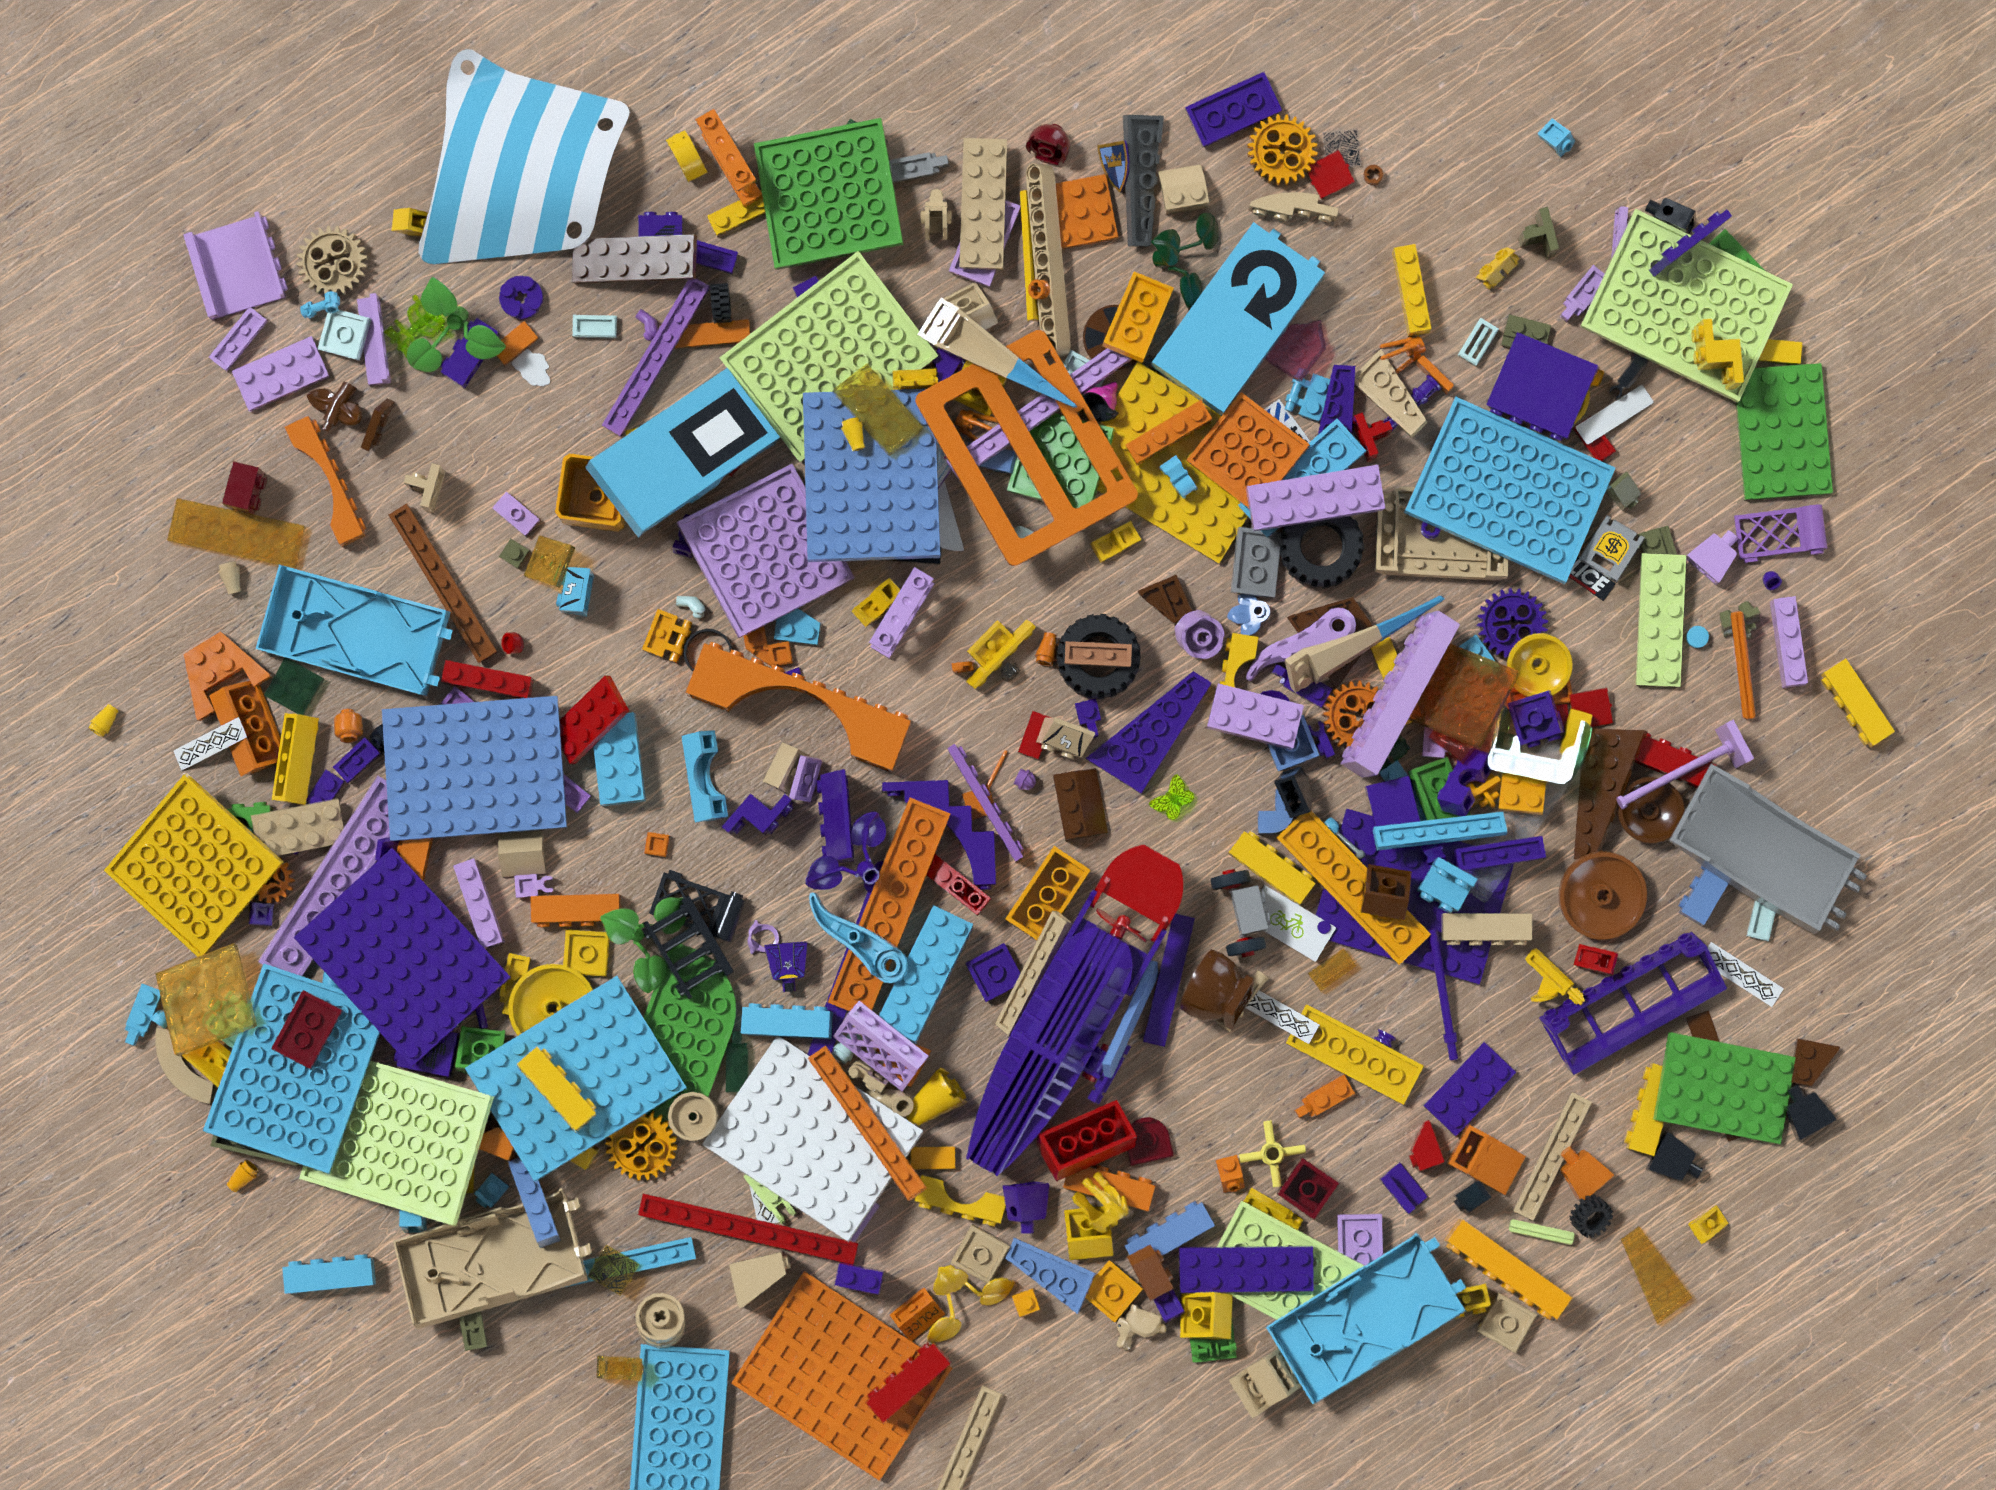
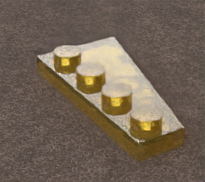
[1620,1226,1693,1324]

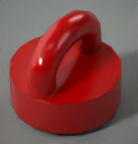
[501,632,524,654]

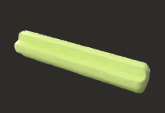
[1509,1219,1574,1245]

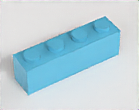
[741,1003,833,1039]
[282,1254,376,1294]

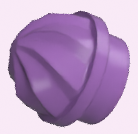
[1014,769,1036,790]

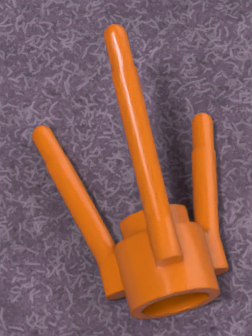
[1380,336,1426,374]
[955,409,998,441]

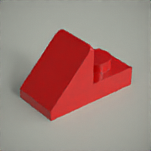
[1573,944,1619,975]

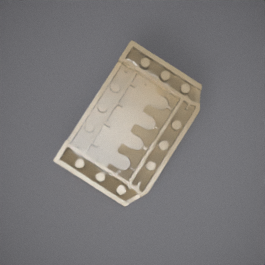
[1375,487,1508,581]

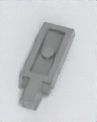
[889,152,949,183]

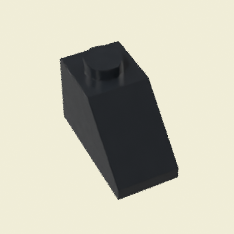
[1453,1179,1492,1213]

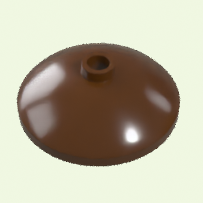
[1618,777,1684,843]

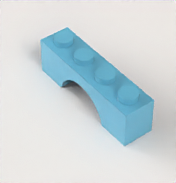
[681,730,728,823]

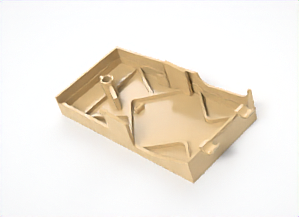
[393,1188,592,1329]

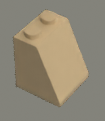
[729,1251,791,1308]

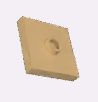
[950,1224,1011,1283]
[1477,1292,1537,1353]

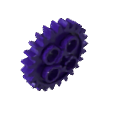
[1476,588,1548,659]

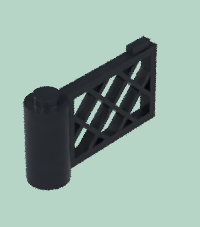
[649,870,746,943]

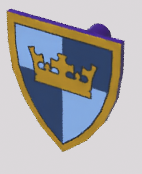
[1097,140,1129,193]

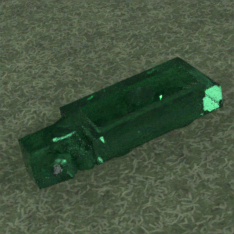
[725,1031,749,1092]

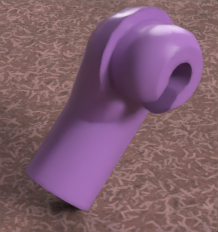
[635,309,658,341]

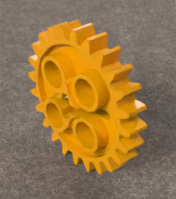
[1247,114,1318,185]
[605,1110,678,1181]

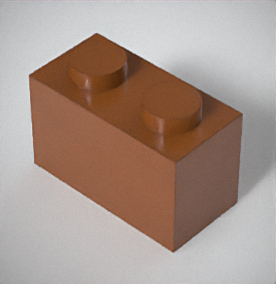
[1127,1245,1174,1301]

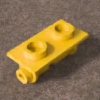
[1475,247,1520,290]
[892,368,938,390]

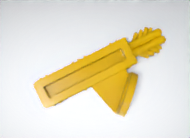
[1525,948,1585,1005]

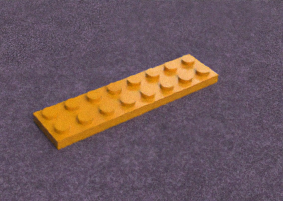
[1276,811,1431,965]

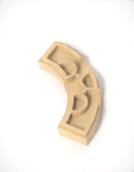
[155,1028,214,1104]

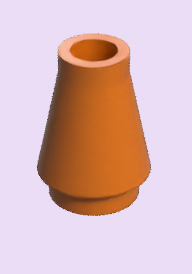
[1035,632,1057,666]

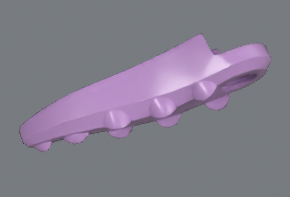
[1246,608,1356,681]

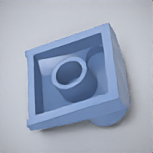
[1267,715,1319,772]

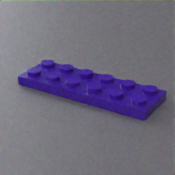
[1179,1246,1314,1293]

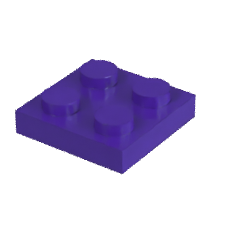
[965,943,1020,1002]

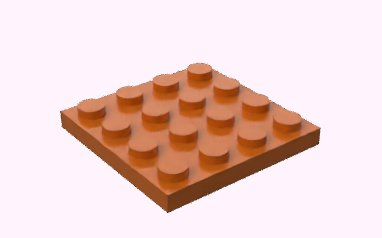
[1186,392,1310,509]

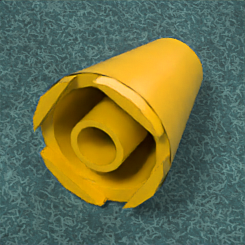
[905,1067,967,1125]

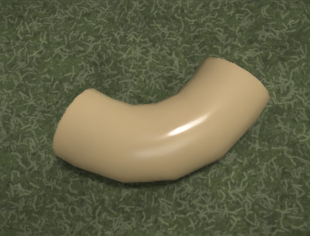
[864,1088,913,1117]

